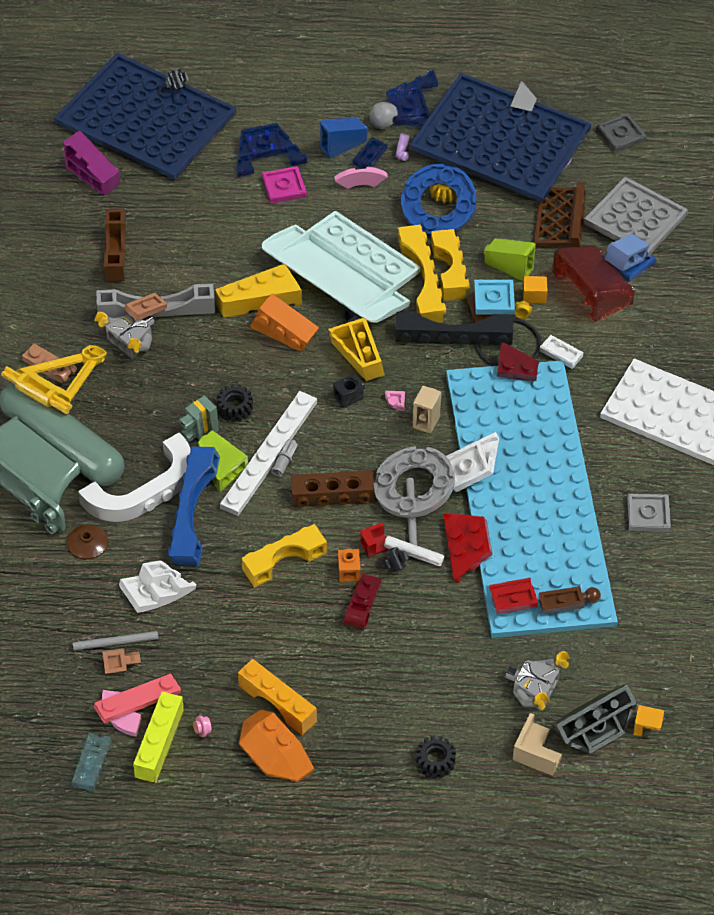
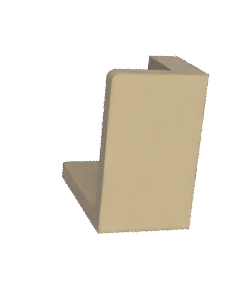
[513,713,562,776]

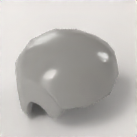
[370,102,398,130]

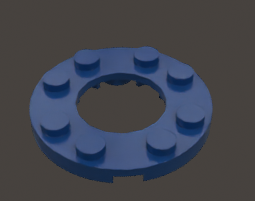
[401,164,477,235]

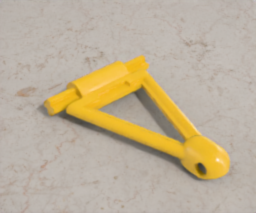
[1,345,107,414]

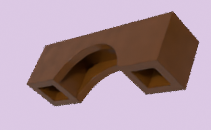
[104,209,126,282]

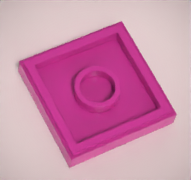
[262,166,307,204]

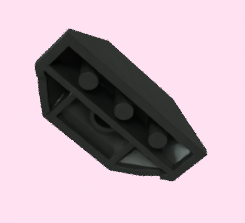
[555,684,637,754]

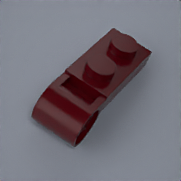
[344,574,382,630]

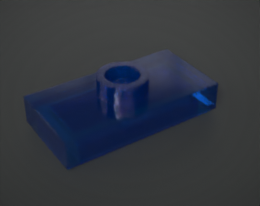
[353,137,388,169]

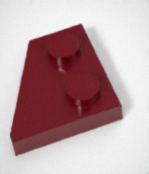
[497,343,539,381]

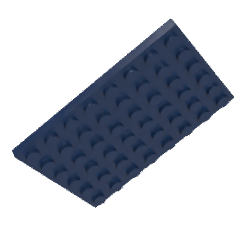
[54,53,237,180]
[410,73,591,203]

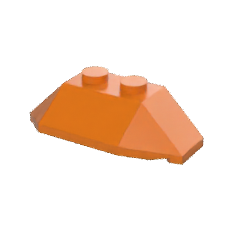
[239,709,314,783]

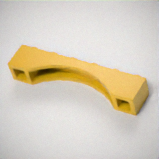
[398,225,446,323]

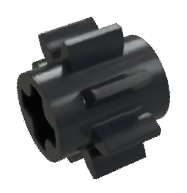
[165,69,189,90]
[381,547,409,572]

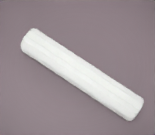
[384,536,444,566]

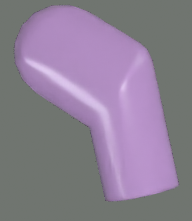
[396,134,409,161]

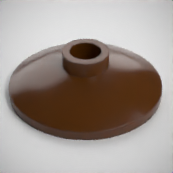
[67,525,108,560]

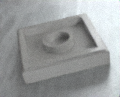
[627,494,671,532]

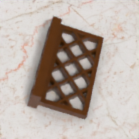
[534,183,586,251]

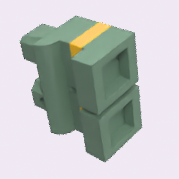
[179,395,219,443]

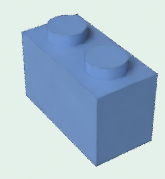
[605,234,650,271]

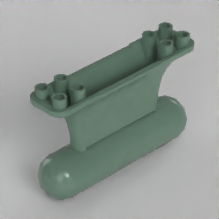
[0,383,125,534]

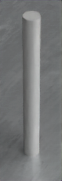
[406,478,417,545]
[73,631,158,651]

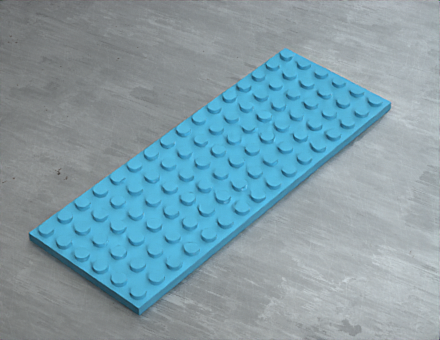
[446,360,618,638]

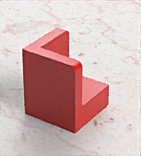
[360,523,389,558]

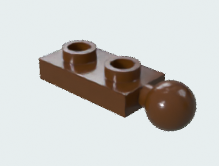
[538,586,601,615]

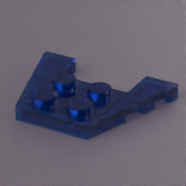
[386,70,438,127]
[237,123,308,177]

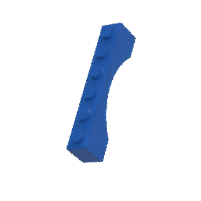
[168,447,220,566]

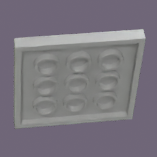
[584,177,688,257]

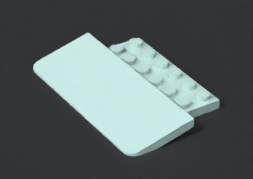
[262,211,421,323]

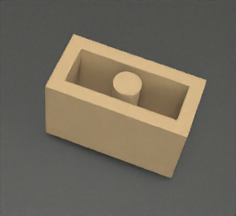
[413,386,441,434]

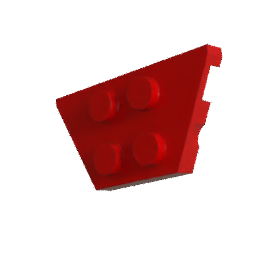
[443,513,493,583]

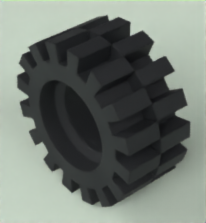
[217,384,253,422]
[416,735,456,779]

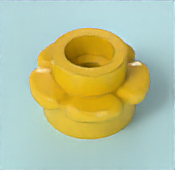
[514,301,532,319]

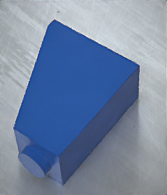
[320,118,368,158]

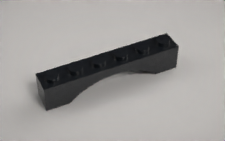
[396,312,513,345]

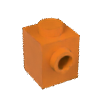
[338,549,360,583]

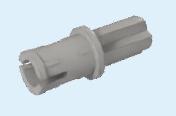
[271,439,298,477]

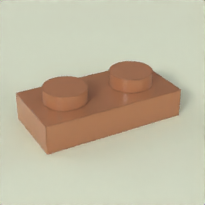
[125,293,167,321]

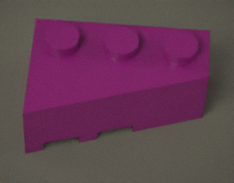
[63,130,120,196]

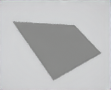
[511,81,537,111]

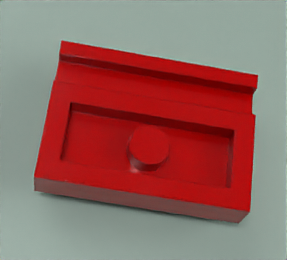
[489,578,538,615]

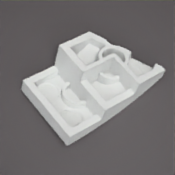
[119,561,196,613]

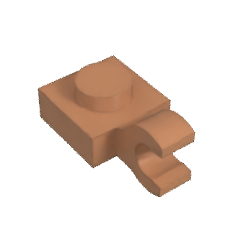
[102,648,141,674]

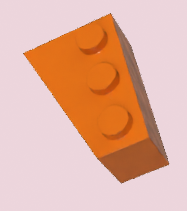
[250,293,319,352]

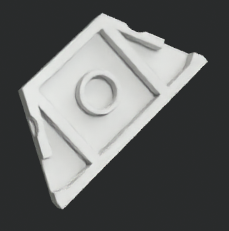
[429,432,499,492]

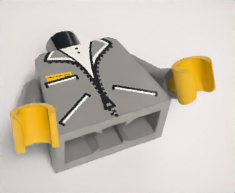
[94,312,154,359]
[505,651,571,711]

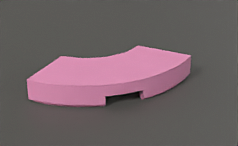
[334,167,387,189]
[102,690,141,737]

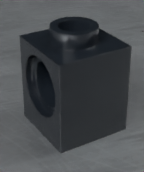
[333,373,365,408]

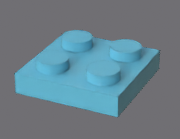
[474,280,515,314]

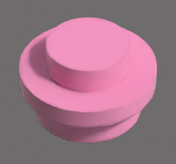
[193,715,212,737]

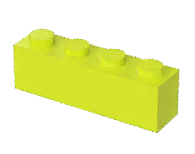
[133,692,184,783]

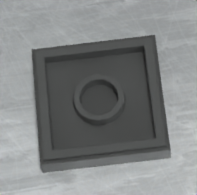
[596,113,647,153]

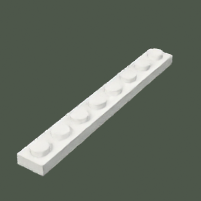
[220,391,317,516]

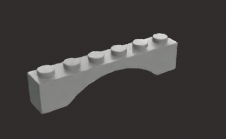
[97,283,215,318]

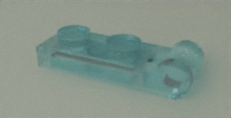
[72,732,111,791]

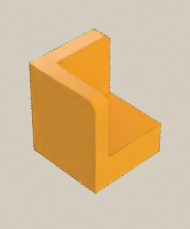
[523,276,547,304]
[633,705,664,736]

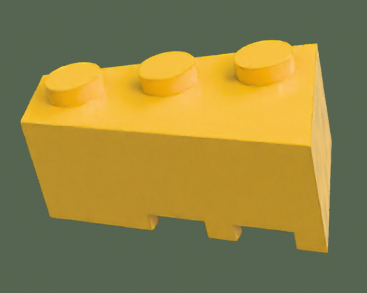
[328,317,385,381]

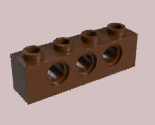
[291,470,374,507]

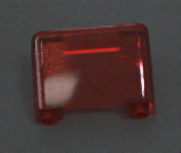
[552,245,635,322]

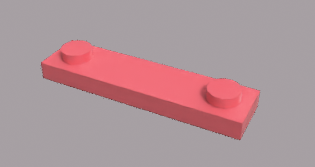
[94,674,181,723]

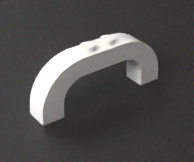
[78,433,190,522]

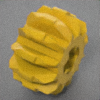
[430,184,458,204]

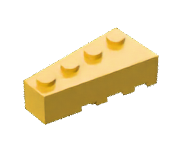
[215,264,302,318]

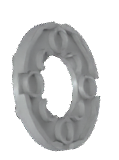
[374,446,455,518]

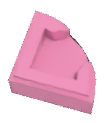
[385,391,405,411]

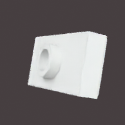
[540,335,584,369]

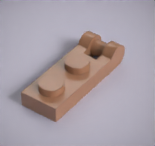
[22,343,77,384]

